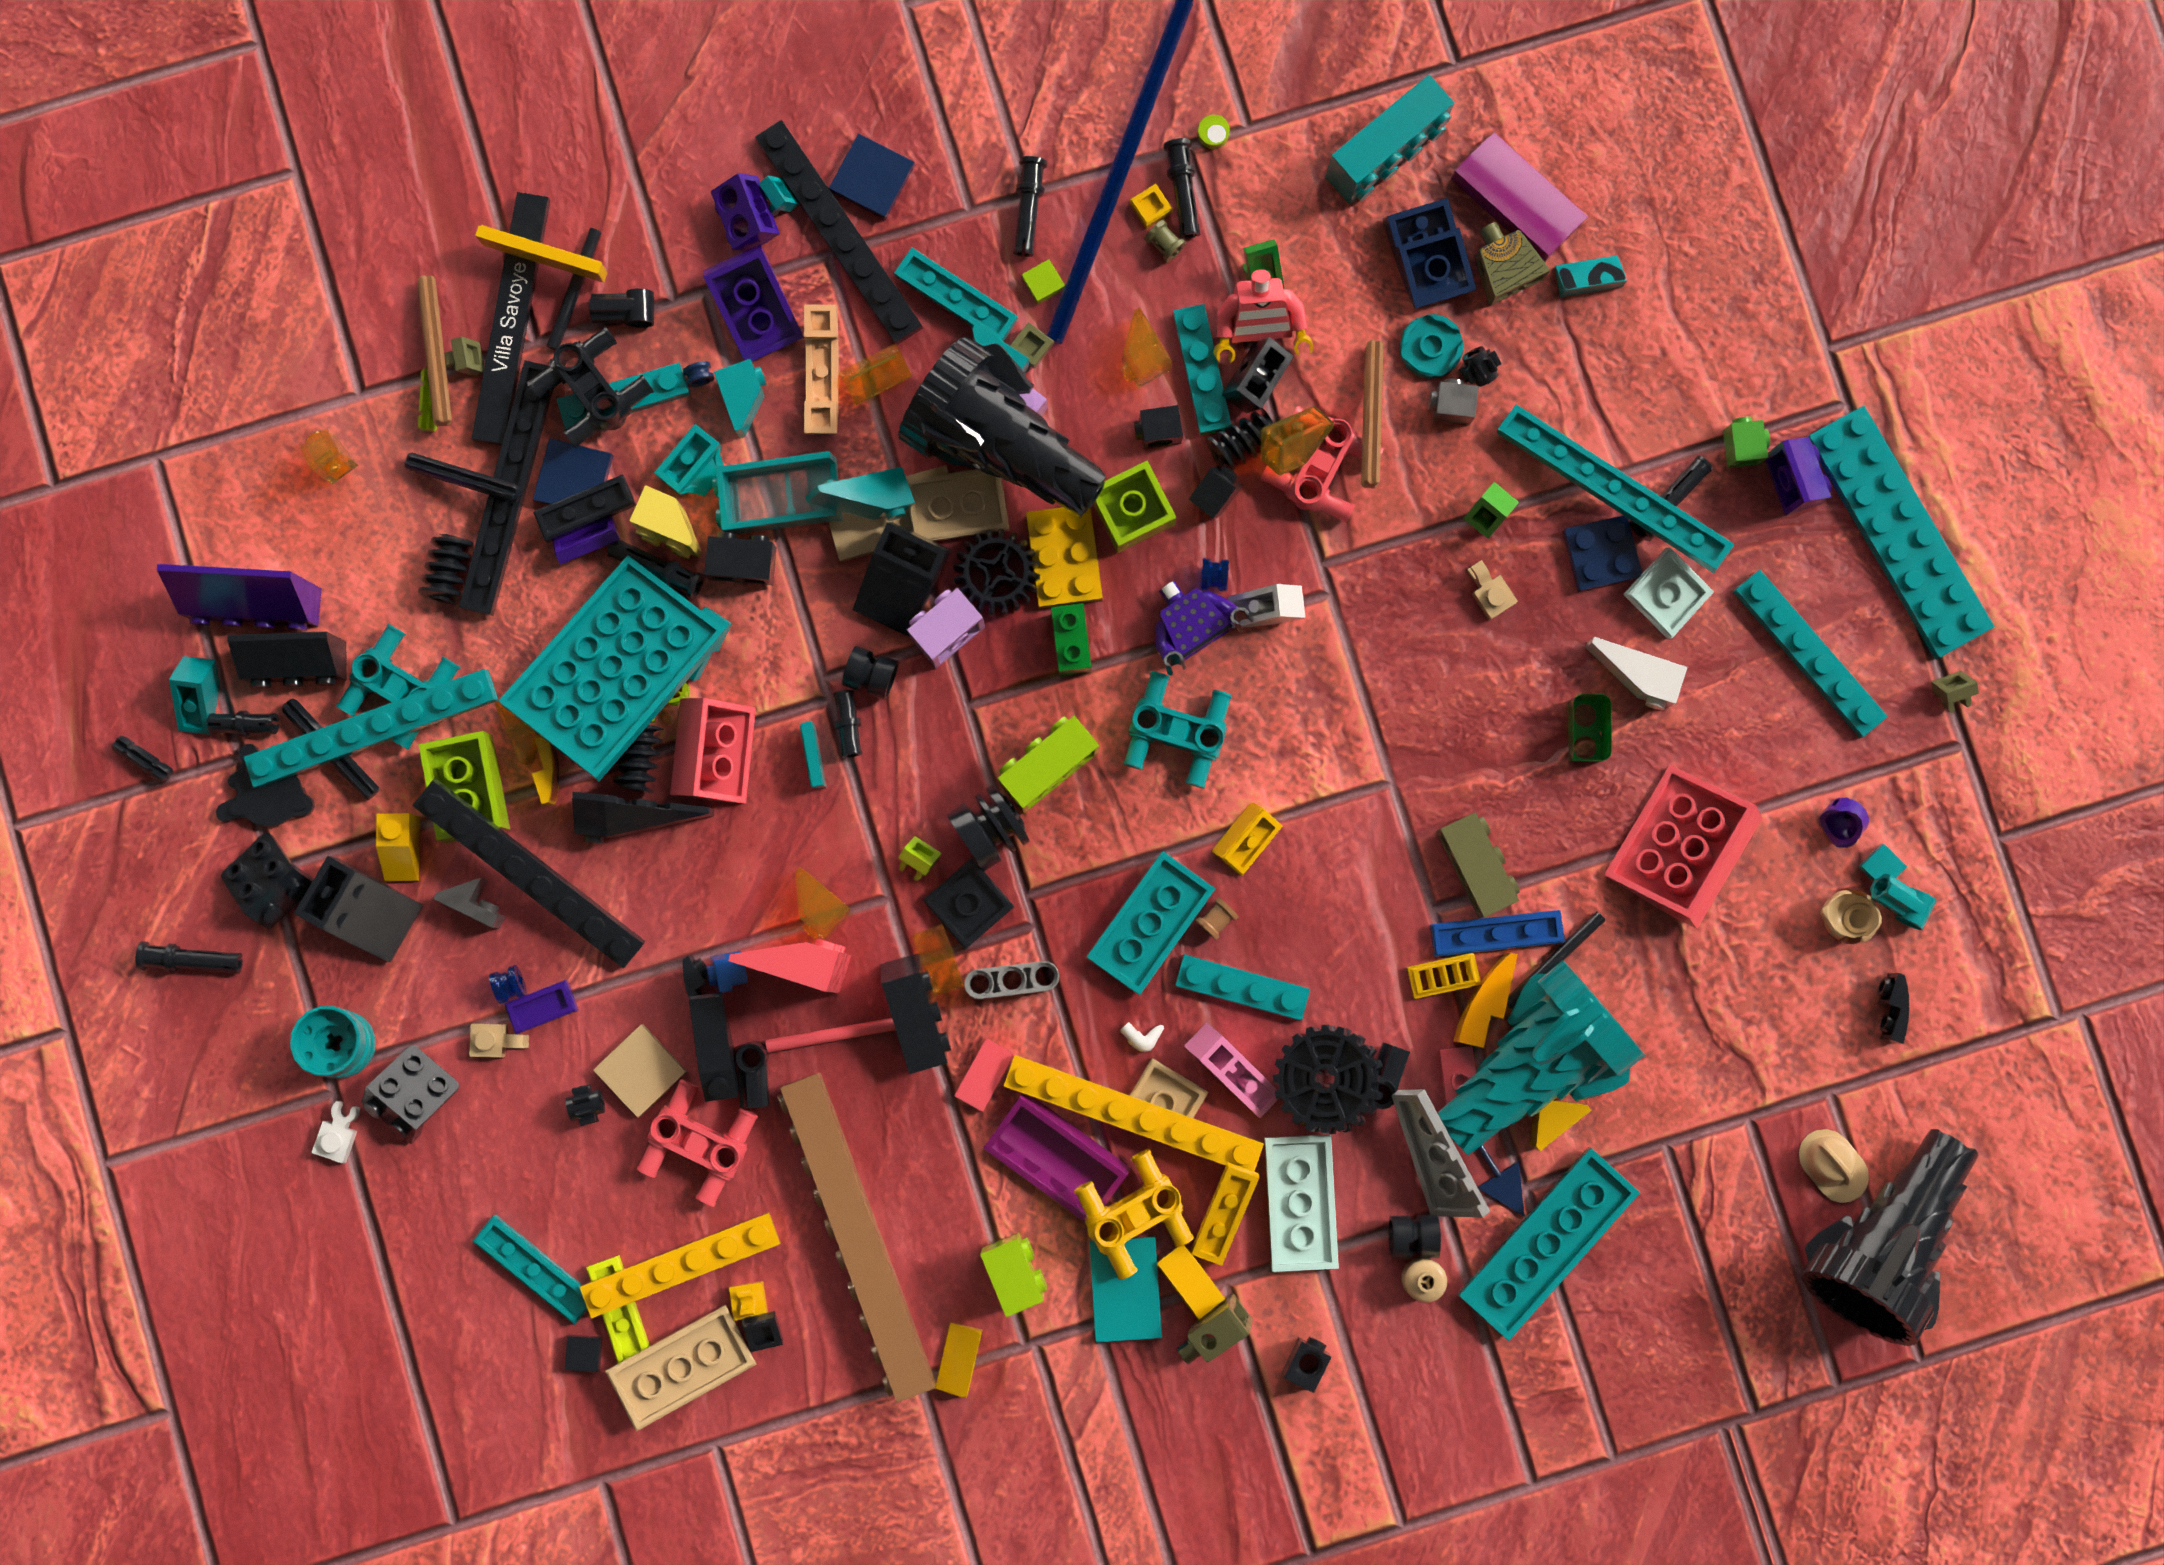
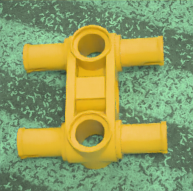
[1074,1149,1194,1280]

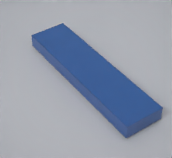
[1430,910,1565,957]

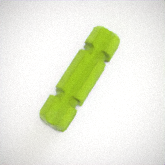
[418,368,437,432]

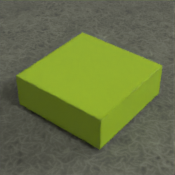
[1022,259,1065,304]

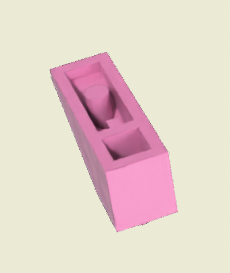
[1184,1022,1278,1118]

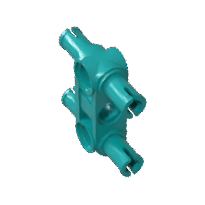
[336,623,461,750]
[1123,671,1232,789]

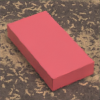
[954,1038,1015,1112]

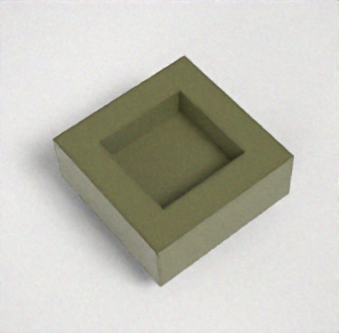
[1010,322,1054,369]

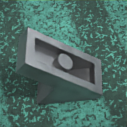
[433,878,505,929]

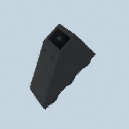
[852,522,951,637]
[294,856,424,962]

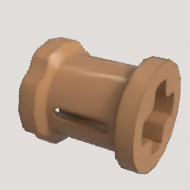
[1195,897,1239,940]

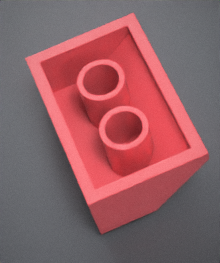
[670,698,756,804]

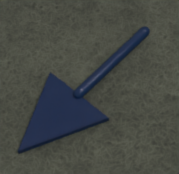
[1477,1145,1525,1217]

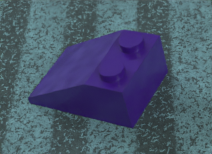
[703,244,804,361]

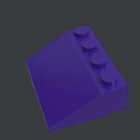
[157,564,322,631]

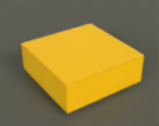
[1129,183,1173,229]

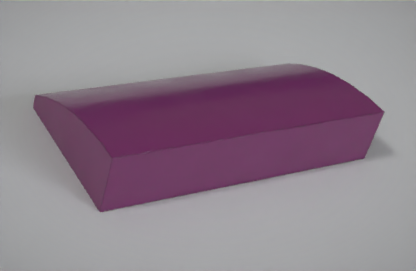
[1451,132,1588,262]
[983,1093,1131,1222]

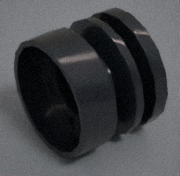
[946,784,1030,872]

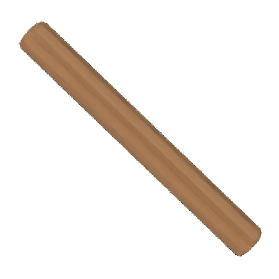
[417,276,452,426]
[1361,340,1384,489]

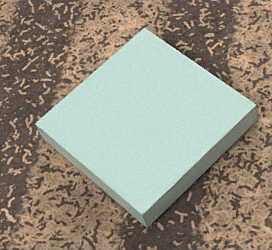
[1623,547,1714,639]

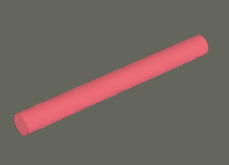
[766,1018,896,1053]

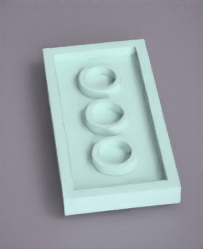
[1264,1134,1339,1272]

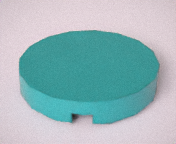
[1399,314,1464,379]

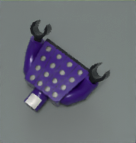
[1155,581,1254,675]

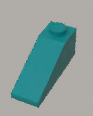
[805,467,915,521]

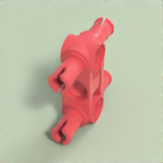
[1260,406,1384,523]
[636,1079,758,1207]

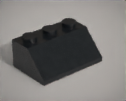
[227,631,347,688]

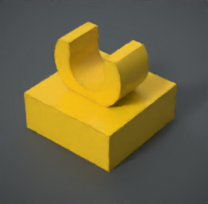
[729,1281,768,1321]

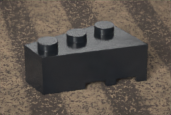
[881,953,952,1074]

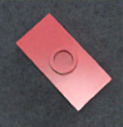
[1439,1046,1476,1105]

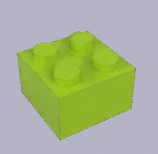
[1093,460,1177,553]
[980,1232,1048,1317]

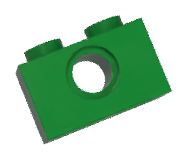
[1051,603,1092,677]

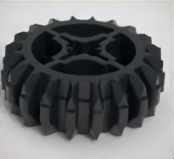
[953,529,1040,616]

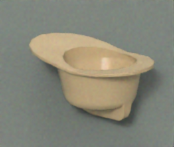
[1799,1129,1869,1203]

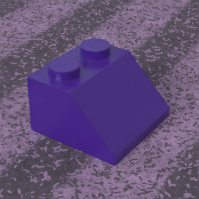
[1765,437,1831,516]

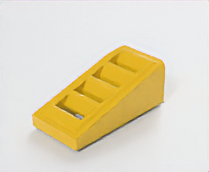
[1407,953,1481,999]

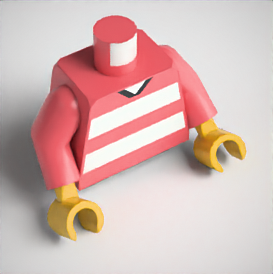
[1213,270,1313,363]

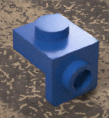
[706,951,748,993]

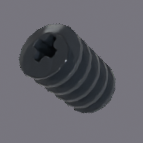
[1206,408,1279,470]
[418,534,474,605]
[613,725,664,793]

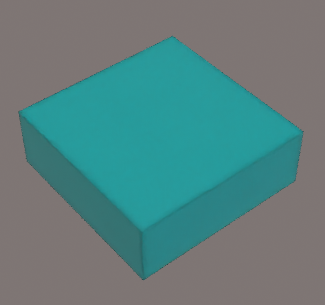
[1858,844,1907,882]

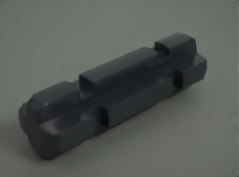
[112,736,173,783]

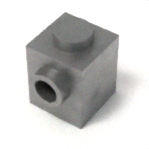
[1428,378,1479,425]

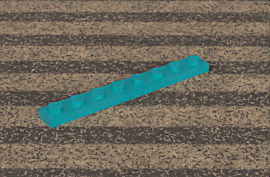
[1497,404,1735,573]
[244,669,498,788]

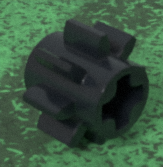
[1459,346,1502,387]
[566,1084,605,1126]

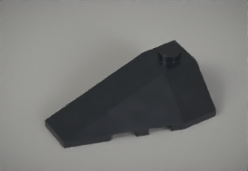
[572,792,714,844]

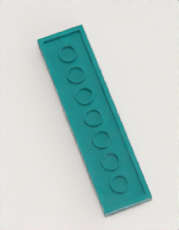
[1808,405,1995,660]

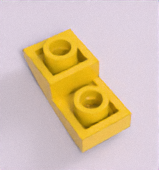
[1157,1245,1226,1321]

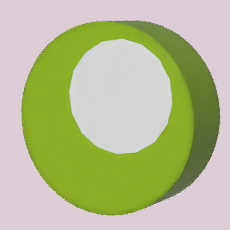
[1198,115,1230,149]

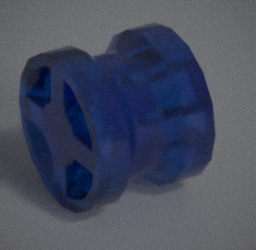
[1200,558,1229,591]
[489,965,527,1004]

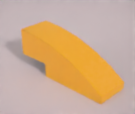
[1453,953,1518,1048]

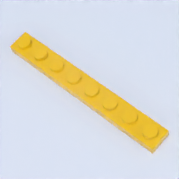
[1004,1055,1264,1172]

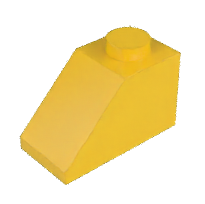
[376,813,420,881]

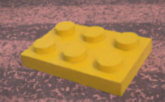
[1026,507,1103,609]

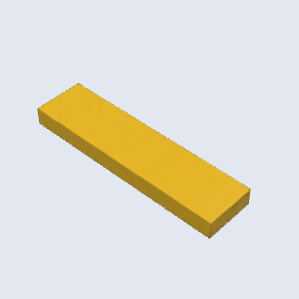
[475,225,607,283]

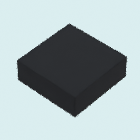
[742,1311,783,1352]
[565,1335,603,1372]

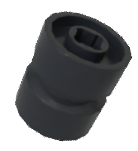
[842,646,899,700]
[1388,1215,1441,1259]

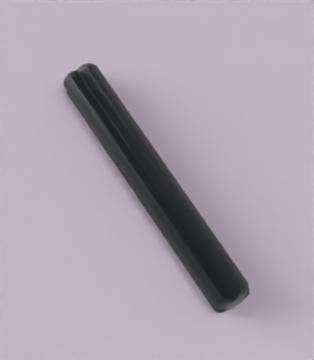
[404,453,522,503]
[281,699,380,800]

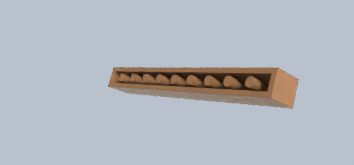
[778,1073,936,1403]

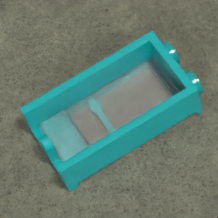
[712,451,843,534]

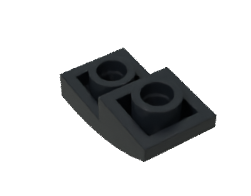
[683,956,709,997]
[1877,973,1909,1044]

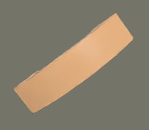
[804,305,839,434]

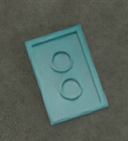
[1089,1236,1162,1342]

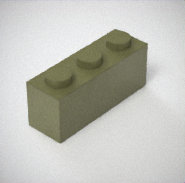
[1436,812,1520,919]

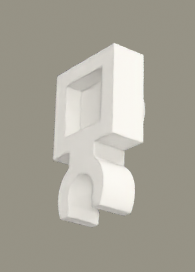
[312,1101,360,1163]

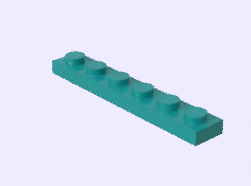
[1733,570,1888,738]

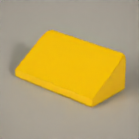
[1212,802,1283,876]
[935,1322,982,1398]

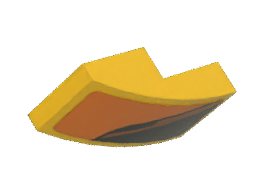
[532,736,560,807]

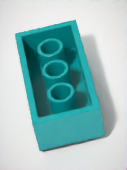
[1325,74,1455,205]

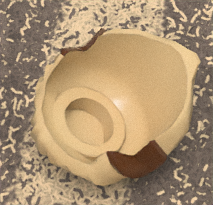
[1819,889,1882,944]

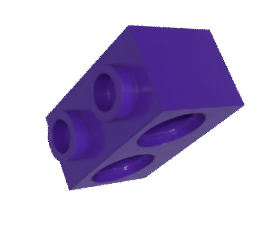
[710,173,780,251]

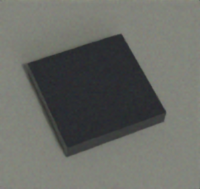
[923,858,1015,950]

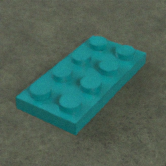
[1087,851,1216,995]

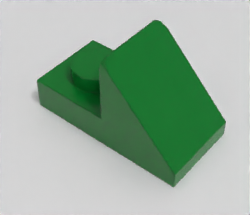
[1242,239,1285,289]

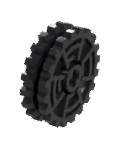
[1273,1025,1385,1134]

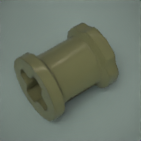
[1144,220,1186,263]

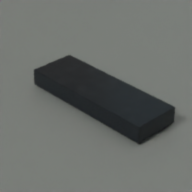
[533,474,637,543]

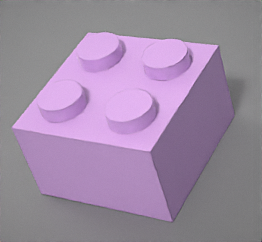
[907,588,985,668]

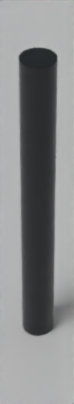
[546,228,602,350]
[1507,911,1606,1010]

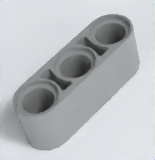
[964,961,1060,999]

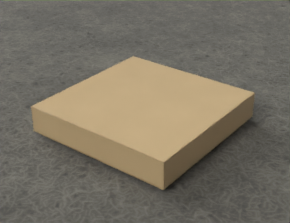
[593,1024,688,1118]
[1130,1058,1208,1149]

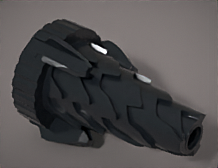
[898,337,1106,518]
[1801,1129,1979,1346]

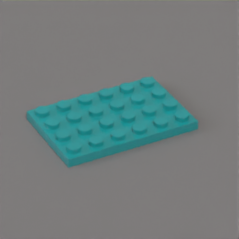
[498,555,728,782]

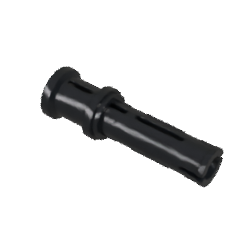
[1163,138,1201,239]
[1013,156,1048,257]
[1629,455,1713,542]
[607,540,705,600]
[135,941,243,974]

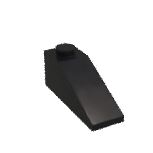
[689,992,739,1102]

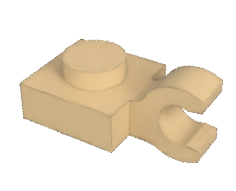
[1467,560,1518,620]
[469,1024,529,1057]

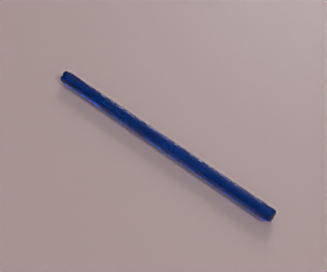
[1047,0,1193,344]

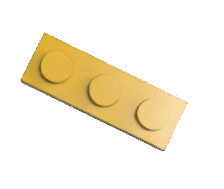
[1191,1162,1259,1266]

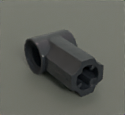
[589,288,654,328]
[735,1041,770,1108]
[1373,1042,1410,1109]

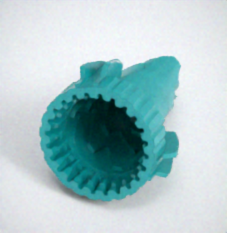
[1438,960,1646,1155]

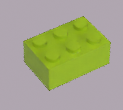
[998,715,1100,814]
[418,731,510,843]

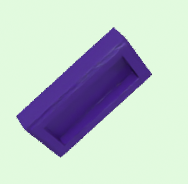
[552,516,620,565]
[504,980,579,1035]

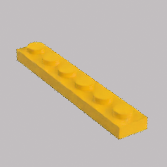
[580,1212,781,1318]

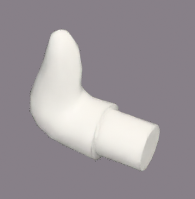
[1120,1022,1164,1052]

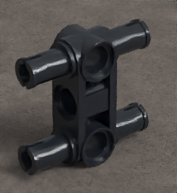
[526,326,654,448]

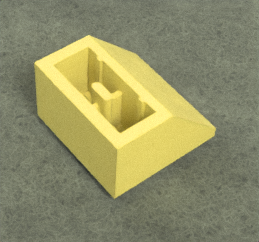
[629,485,702,559]

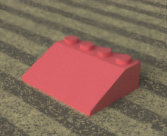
[1604,765,1762,929]
[728,938,851,993]

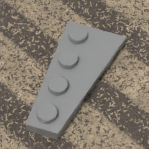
[1391,1089,1490,1218]

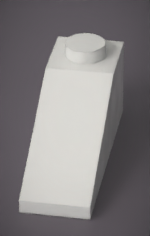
[1585,637,1687,710]

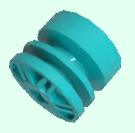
[290,1006,376,1079]

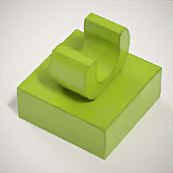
[898,836,942,881]

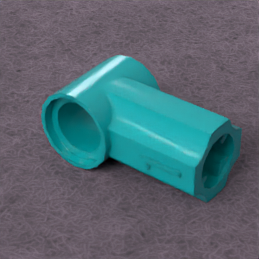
[1870,874,1937,930]

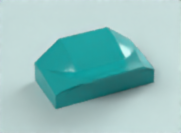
[654,424,724,496]

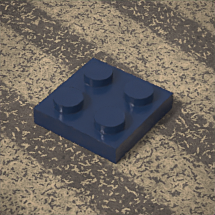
[1562,515,1642,593]

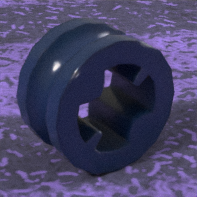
[682,361,715,388]

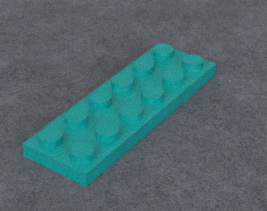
[1458,1147,1640,1341]

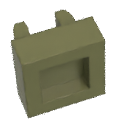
[444,336,484,376]
[1931,671,1979,713]

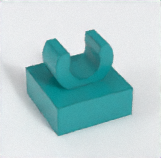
[759,176,799,216]

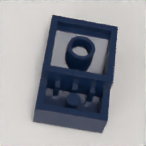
[1382,198,1477,309]

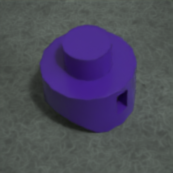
[1819,798,1869,848]

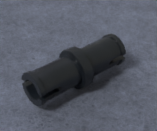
[833,690,862,758]
[207,711,279,736]

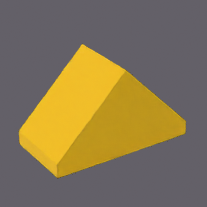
[1530,1100,1591,1151]

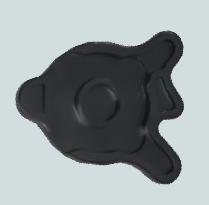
[216,744,315,827]

